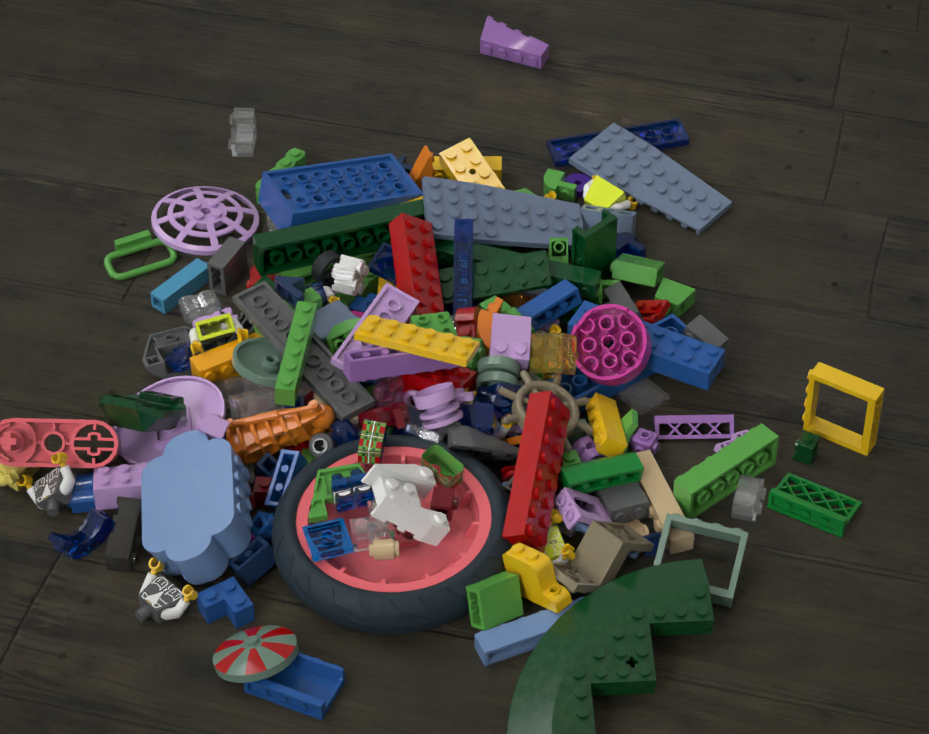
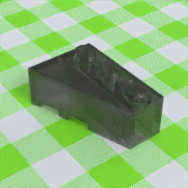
[105,497,143,572]

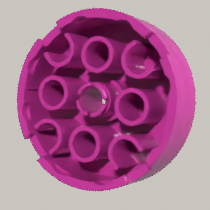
[570,304,651,386]

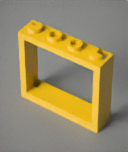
[802,362,885,456]

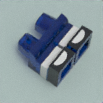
[331,468,376,513]

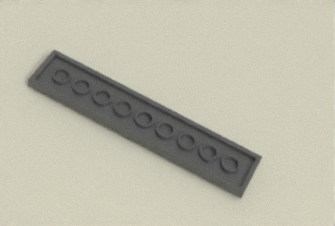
[232,281,375,423]

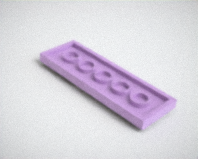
[330,283,420,382]

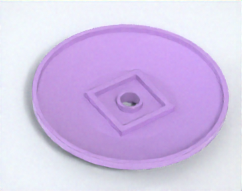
[114,376,226,465]

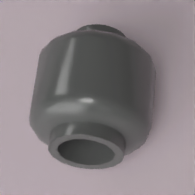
[309,433,337,457]

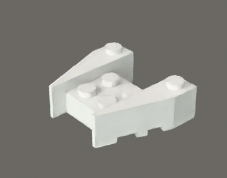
[361,464,450,546]

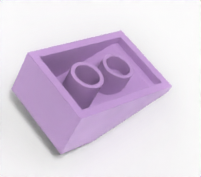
[489,313,531,371]

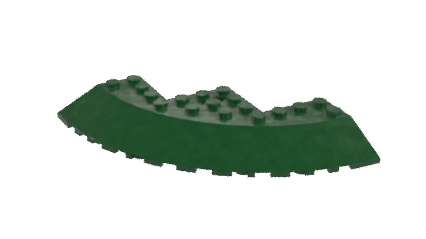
[506,558,714,734]

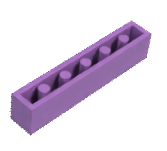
[343,347,461,383]

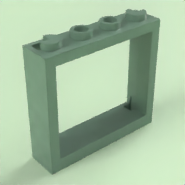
[653,513,749,607]

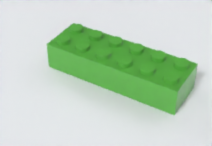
[673,423,779,519]

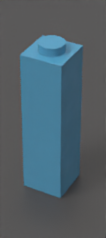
[150,258,209,314]

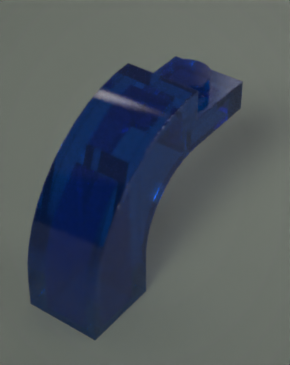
[48,508,117,559]

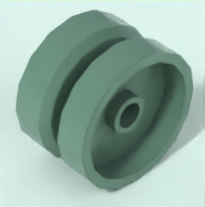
[475,355,520,399]

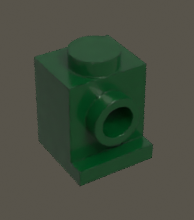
[792,431,820,465]

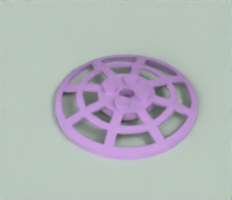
[151,186,259,256]

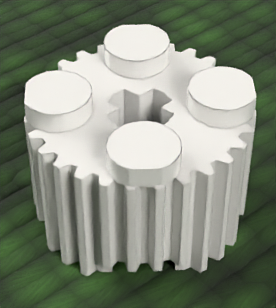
[331,254,369,296]

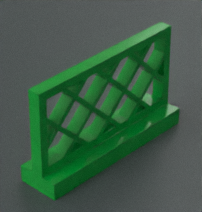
[767,472,862,537]

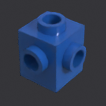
[251,511,274,543]

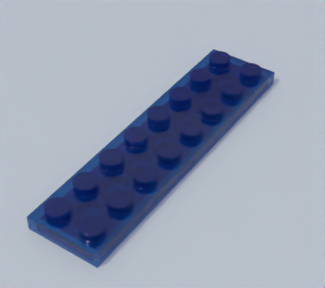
[546,118,689,167]

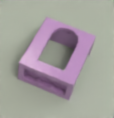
[554,487,612,530]

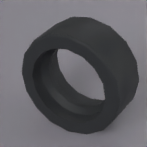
[311,250,341,287]

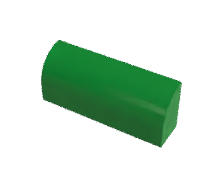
[558,452,644,493]

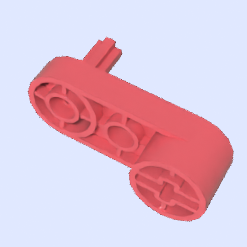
[0,418,121,468]

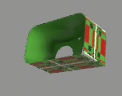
[421,445,464,489]

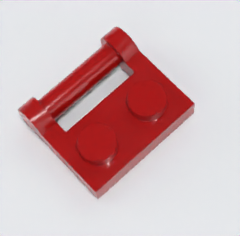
[635,299,671,324]

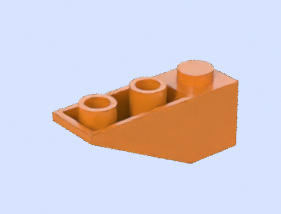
[409,145,435,192]

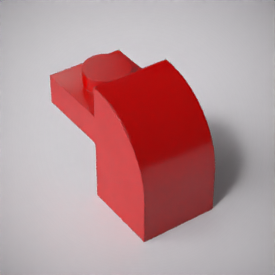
[455,307,481,338]

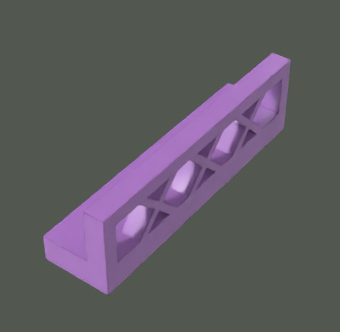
[653,414,734,440]

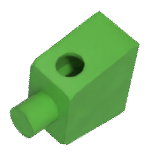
[655,278,696,318]

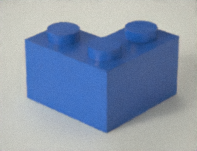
[197,577,255,629]

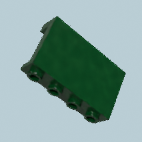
[571,209,618,280]

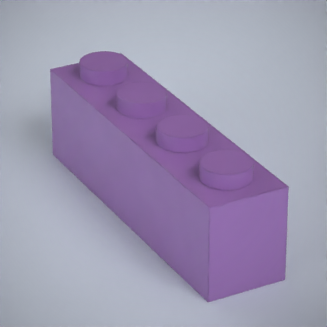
[480,15,549,69]

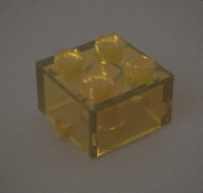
[529,333,579,375]

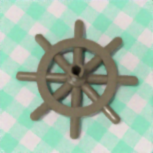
[498,370,593,452]

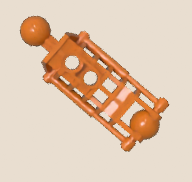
[226,400,336,467]

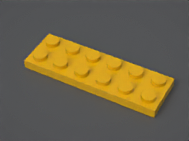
[354,315,480,367]

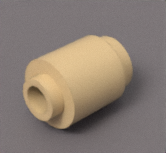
[369,538,399,561]

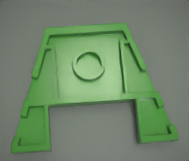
[308,463,377,524]

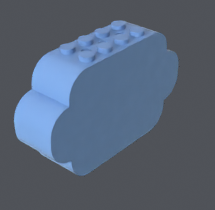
[141,430,253,585]

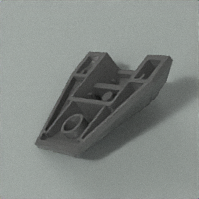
[142,325,219,379]
[435,422,519,461]

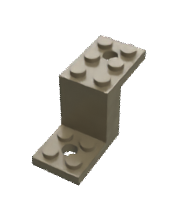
[552,520,654,594]

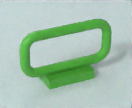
[104,230,178,281]

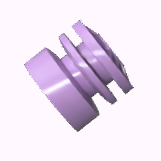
[413,382,463,430]

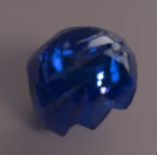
[165,342,196,373]

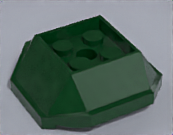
[98,391,187,432]

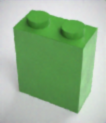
[610,253,666,287]
[466,571,524,631]

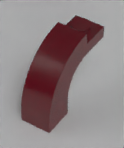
[358,402,411,431]

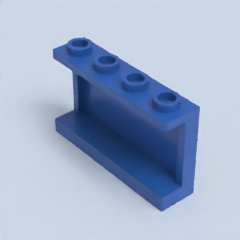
[244,651,345,720]

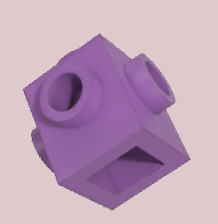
[629,428,660,456]

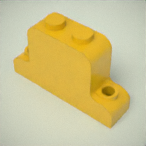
[502,543,572,614]

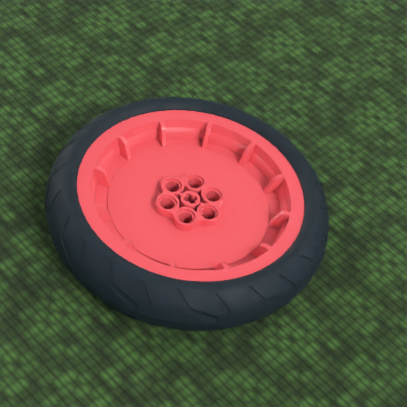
[271,434,513,634]

